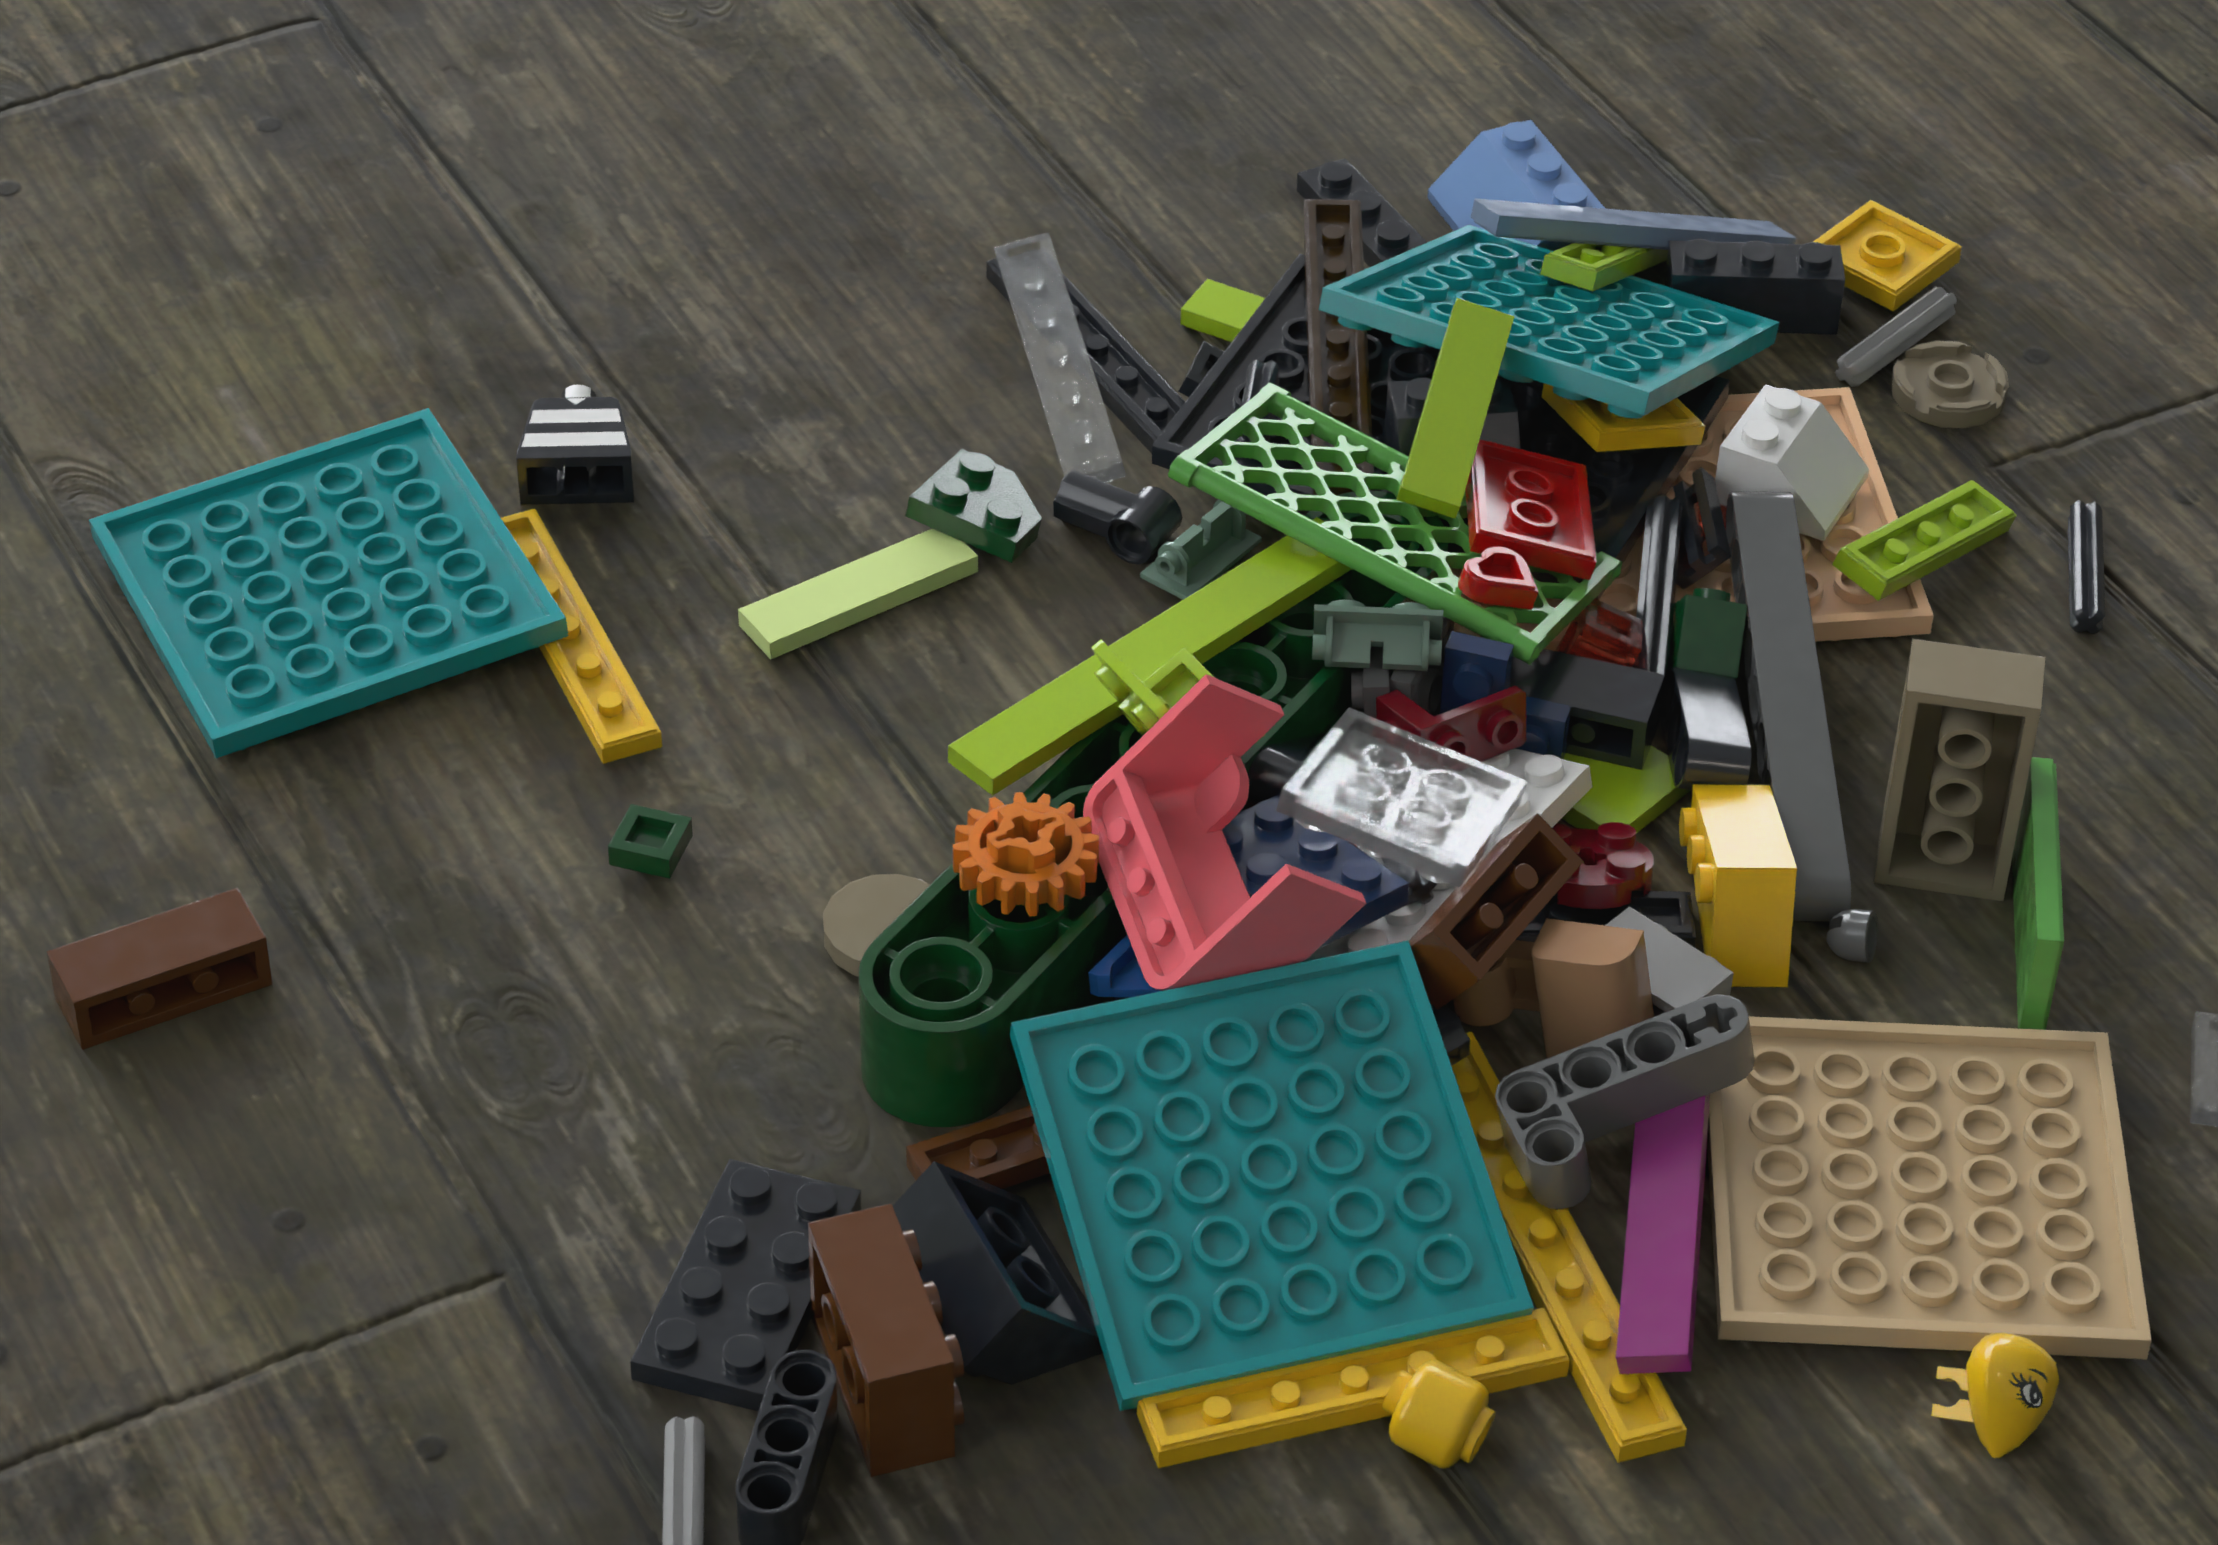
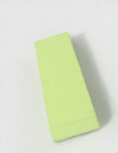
[738,528,978,659]

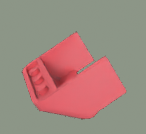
[1083,674,1366,991]

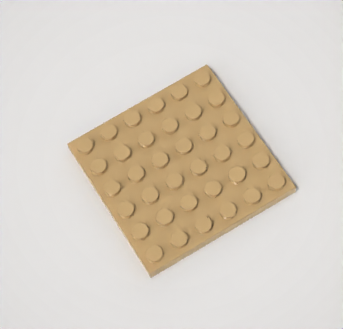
[1707,1016,2152,1359]

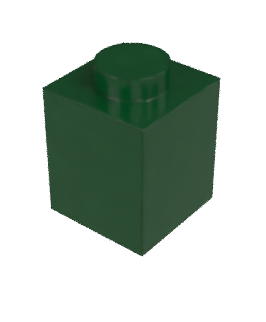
[1668,588,1747,679]

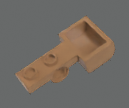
[1453,918,1654,1058]

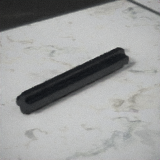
[1631,495,1683,690]

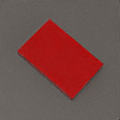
[1465,439,1597,580]

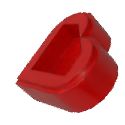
[1458,547,1539,610]

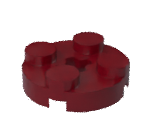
[1552,822,1654,909]

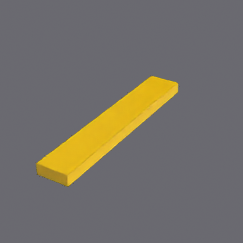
[501,509,662,764]
[1137,1307,1570,1468]

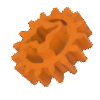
[953,792,1099,916]

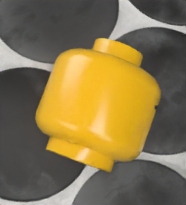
[1382,1360,1496,1469]

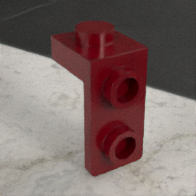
[1373,686,1526,785]

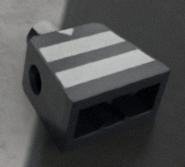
[516,385,634,505]

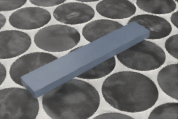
[1471,199,1797,250]

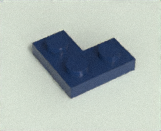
[1439,631,1571,760]

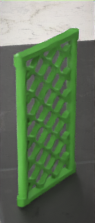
[1168,382,1622,665]

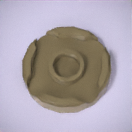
[1891,341,2009,428]
[823,874,930,977]

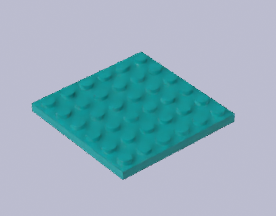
[1319,225,1780,418]
[89,408,568,758]
[1010,940,1534,1411]

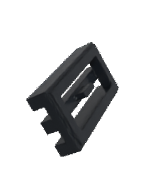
[1663,467,1731,590]

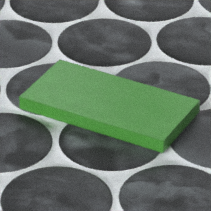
[2012,757,2064,1030]

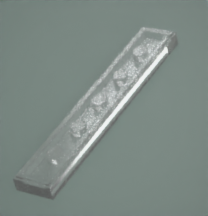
[994,232,1126,482]

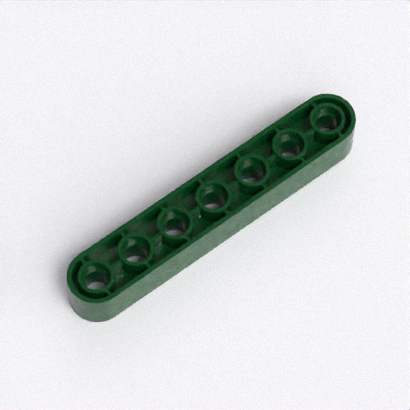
[859,491,1448,1127]

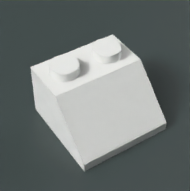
[1715,384,1869,541]

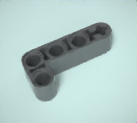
[1495,995,1755,1209]

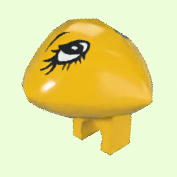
[1931,1333,2059,1458]

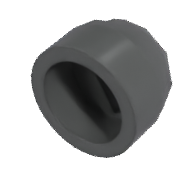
[1826,909,1878,963]

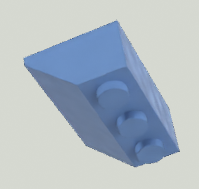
[1427,120,1605,251]

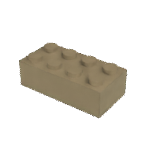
[1874,639,2045,901]

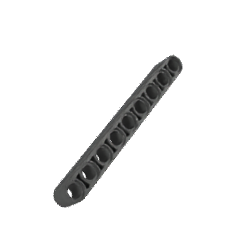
[1726,492,1851,922]

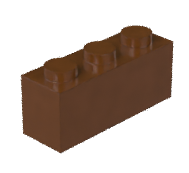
[1409,813,1584,1010]
[46,888,273,1050]

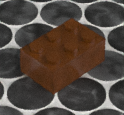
[808,1204,964,1477]

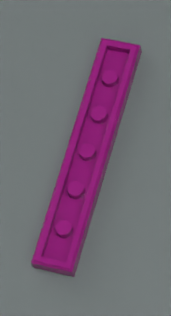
[1616,1094,1710,1374]

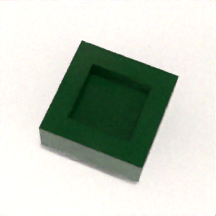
[608,804,693,879]

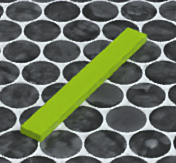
[948,517,1352,796]

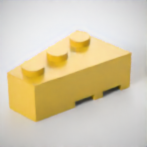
[1679,784,1797,987]

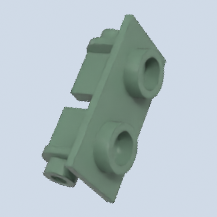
[1140,500,1262,600]
[1312,600,1443,671]

